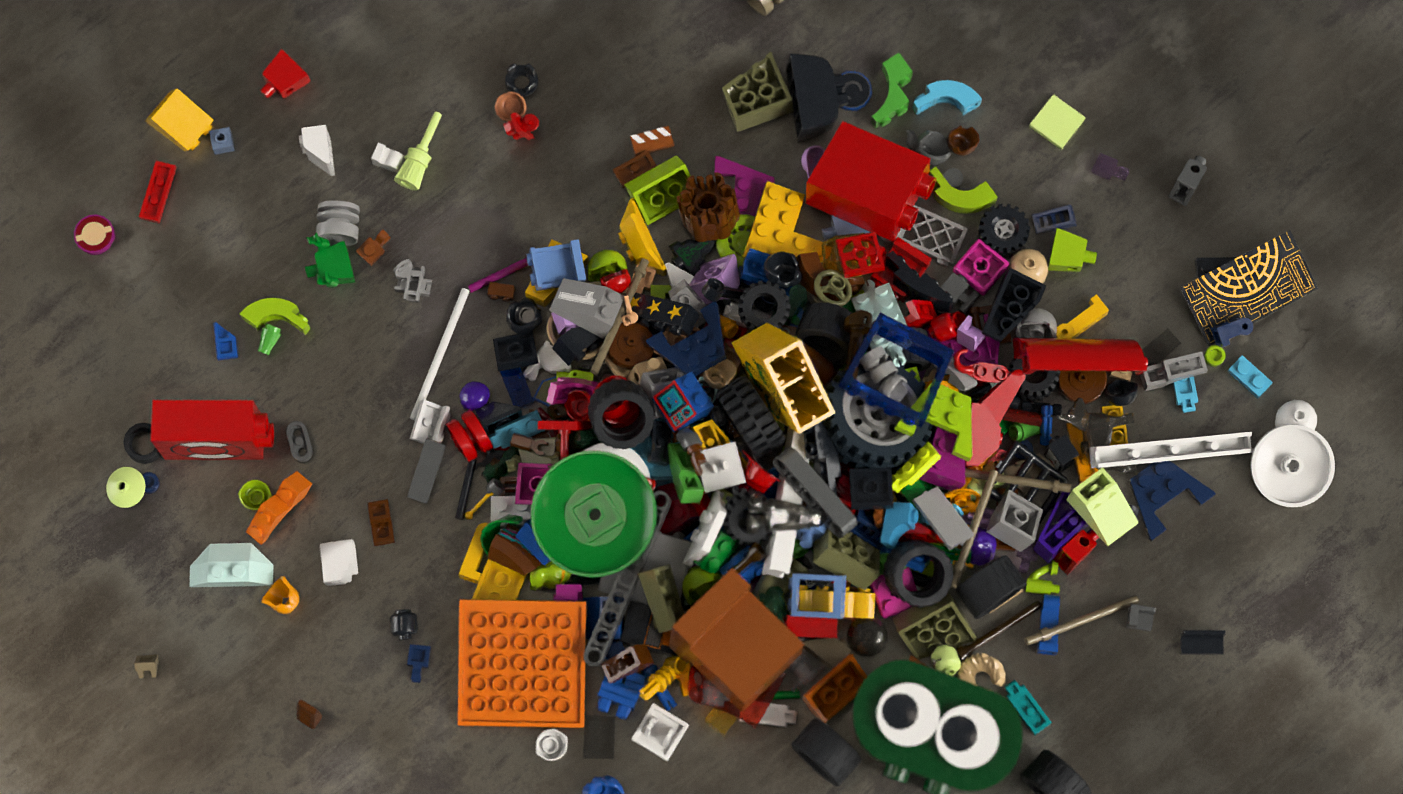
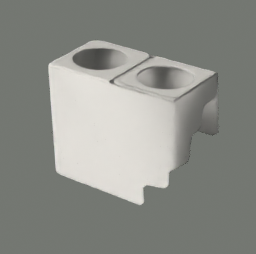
[320,539,358,586]

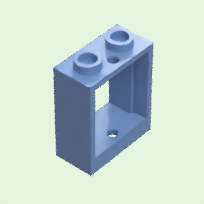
[788,573,846,619]

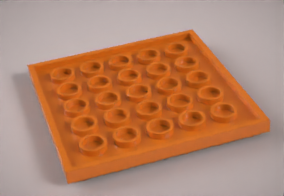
[458,599,586,728]

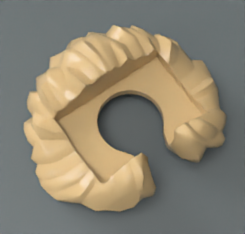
[956,653,1006,691]

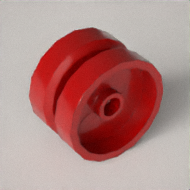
[445,409,493,463]

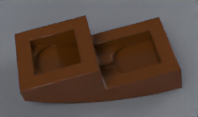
[367,499,395,546]

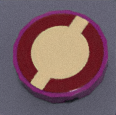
[74,214,115,255]

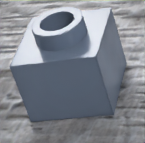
[209,127,235,155]

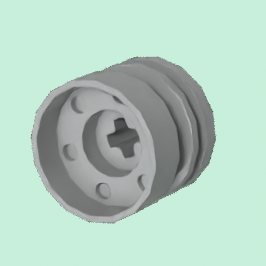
[316,200,360,246]

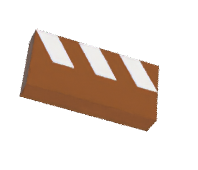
[630,126,674,157]

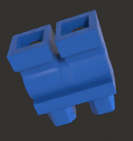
[597,673,646,720]

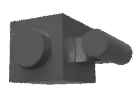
[941,272,980,314]

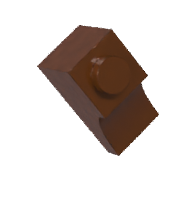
[601,644,654,683]

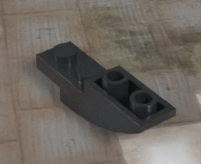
[886,251,953,312]
[803,421,842,496]

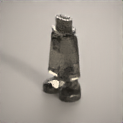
[746,494,821,534]

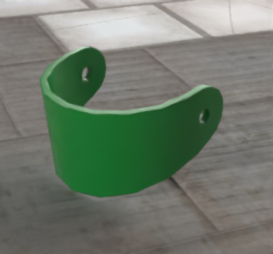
[480,514,523,556]

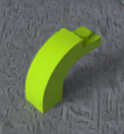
[929,167,997,214]

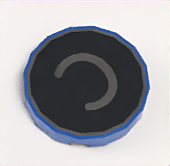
[836,71,872,111]

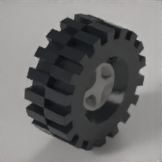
[978,203,1030,258]

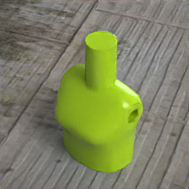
[556,370,594,381]

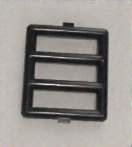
[983,441,1068,525]

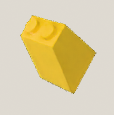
[145,88,214,151]

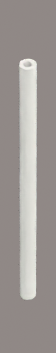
[410,288,470,421]

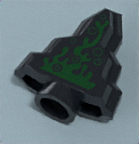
[669,239,716,276]

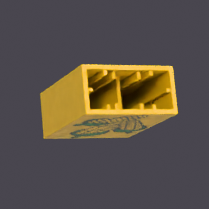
[732,323,835,433]

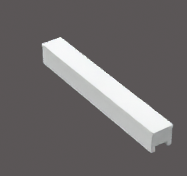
[762,427,809,578]
[1089,432,1254,468]

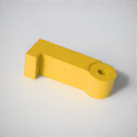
[1056,294,1109,338]
[459,522,489,585]

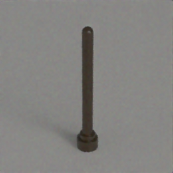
[689,543,766,610]
[956,601,1042,663]

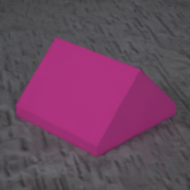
[515,463,552,505]

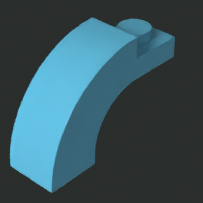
[912,80,982,115]

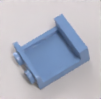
[526,239,586,291]

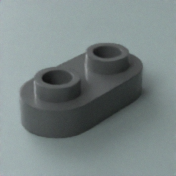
[286,421,313,462]

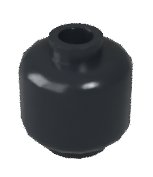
[390,609,418,640]

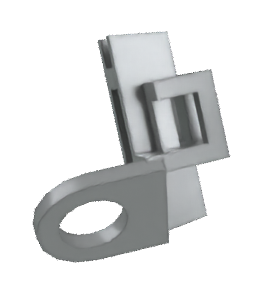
[393,259,432,302]

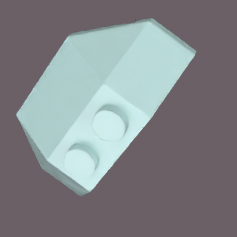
[190,543,274,587]

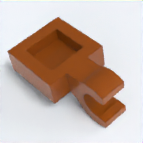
[356,230,390,266]

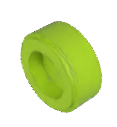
[1204,345,1226,367]

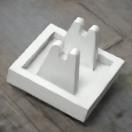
[631,703,689,762]

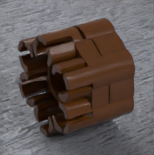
[676,172,740,242]

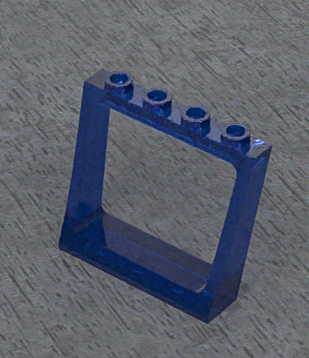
[839,312,955,428]

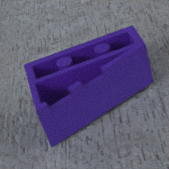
[1033,491,1088,563]

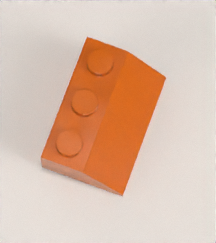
[803,653,868,723]

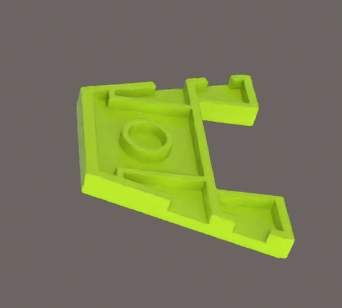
[894,381,972,462]

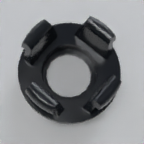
[505,63,538,97]

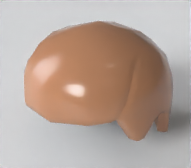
[494,92,527,122]

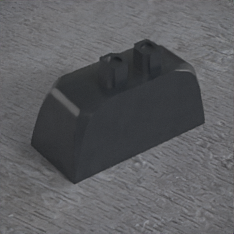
[786,54,849,142]

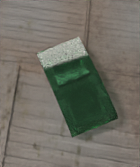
[482,446,520,483]

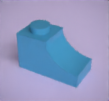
[881,502,919,549]

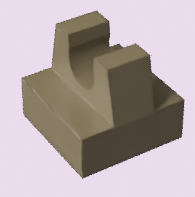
[134,654,159,678]

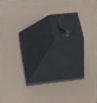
[475,401,523,436]

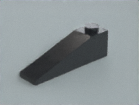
[982,268,1046,342]

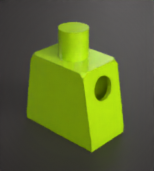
[1048,228,1097,272]

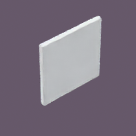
[700,442,746,493]

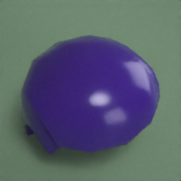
[459,381,490,411]

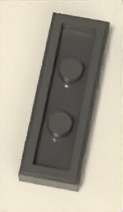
[407,438,447,504]

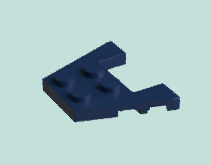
[646,302,727,376]
[1129,461,1216,541]

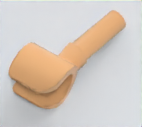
[622,295,638,326]

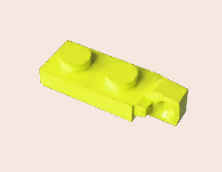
[892,442,941,493]

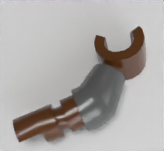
[666,422,707,476]

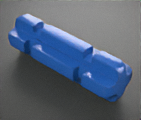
[1040,405,1053,445]

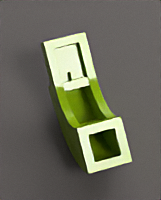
[240,298,310,335]

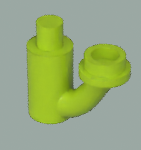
[1025,560,1060,595]

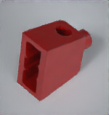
[260,49,310,99]
[1053,528,1099,575]

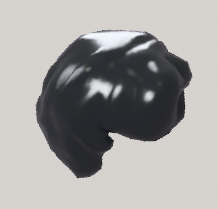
[763,251,802,288]
[506,297,542,334]

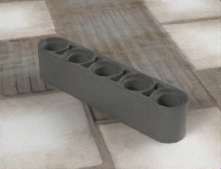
[773,447,857,538]

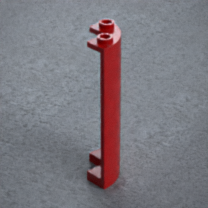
[1013,338,1148,375]

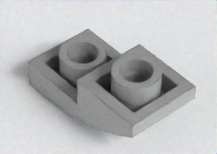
[934,354,977,391]

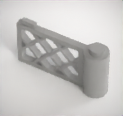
[880,205,968,267]

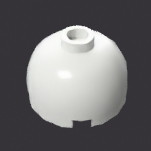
[1275,400,1317,430]

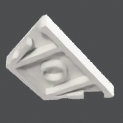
[683,490,727,567]

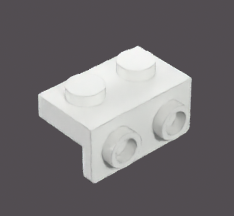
[409,400,451,444]
[491,496,531,528]

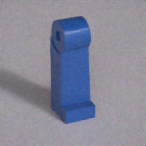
[1037,594,1060,656]

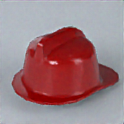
[742,450,782,493]

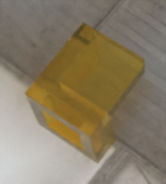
[705,703,737,737]

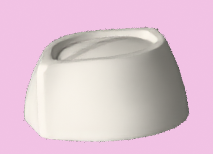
[536,729,568,761]

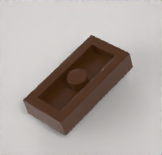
[612,150,657,188]

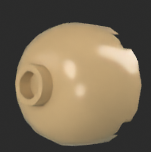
[1008,249,1048,284]

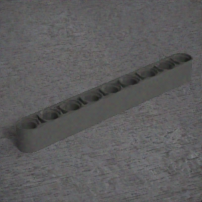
[584,491,672,666]

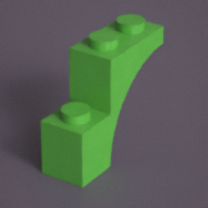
[871,53,913,129]

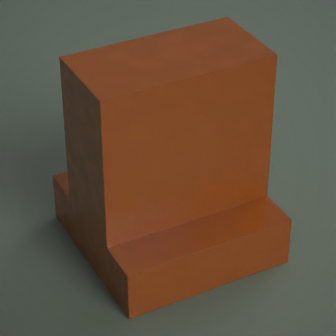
[669,568,804,712]

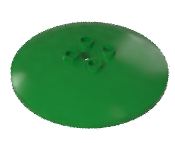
[531,450,657,577]

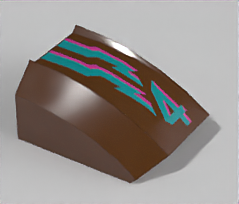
[488,524,541,575]

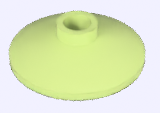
[106,467,146,508]

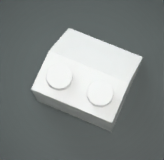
[299,125,335,176]

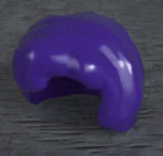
[970,527,997,566]

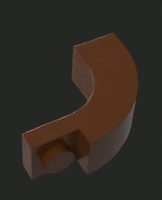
[796,252,865,301]

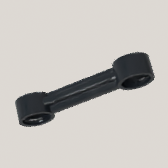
[702,278,775,312]

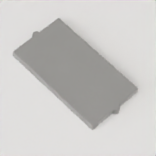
[912,486,975,550]

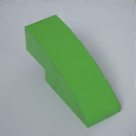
[668,443,704,503]

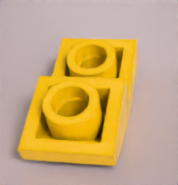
[1101,405,1128,446]

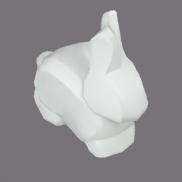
[523,340,572,382]

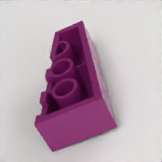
[919,425,965,491]

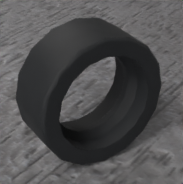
[123,423,161,464]

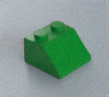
[694,527,740,575]

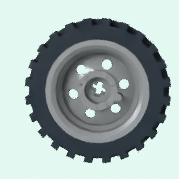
[822,358,934,470]

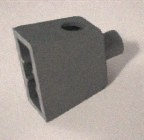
[1168,156,1207,206]

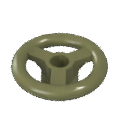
[814,270,852,307]

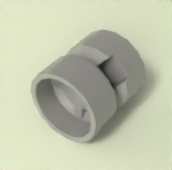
[859,346,898,386]

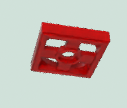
[835,232,885,278]

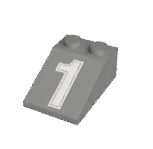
[549,278,624,339]

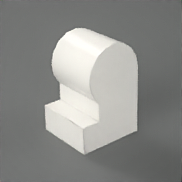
[371,143,405,172]

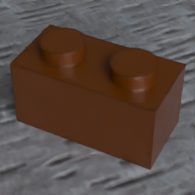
[487,282,515,302]

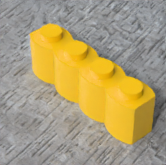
[789,585,875,619]

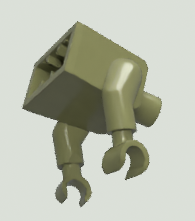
[505,437,560,473]

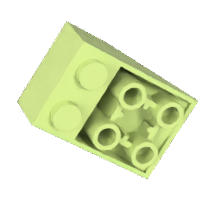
[1067,467,1139,546]

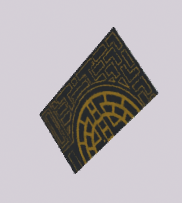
[1180,230,1318,346]

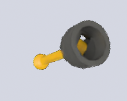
[465,478,505,520]

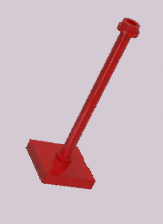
[538,420,592,460]

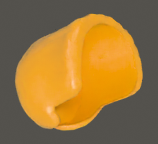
[261,576,300,614]

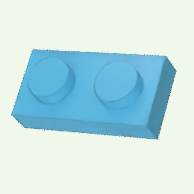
[1228,355,1273,398]

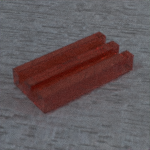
[1002,408,1042,427]

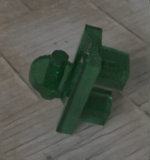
[759,586,790,623]

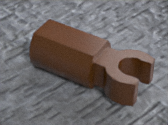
[510,433,549,456]

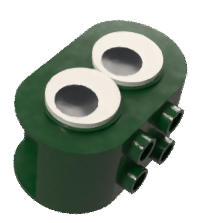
[852,660,1023,794]

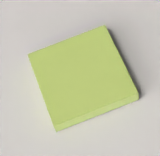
[1029,94,1086,150]

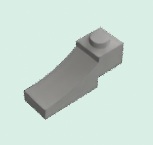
[1140,352,1208,391]

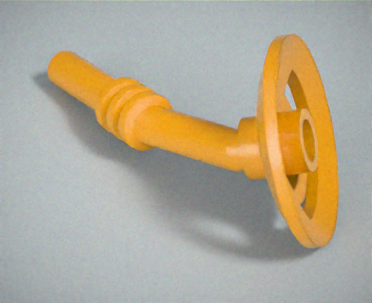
[945,451,997,515]

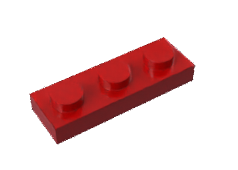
[139,161,176,224]

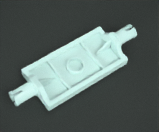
[851,280,913,367]

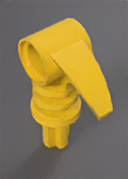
[639,656,691,700]

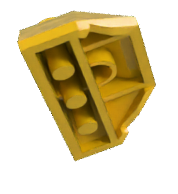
[618,198,667,276]

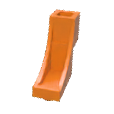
[246,471,312,545]

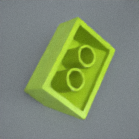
[624,155,690,225]

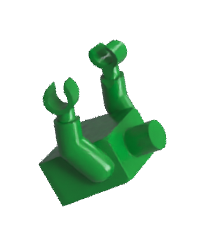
[305,233,355,288]

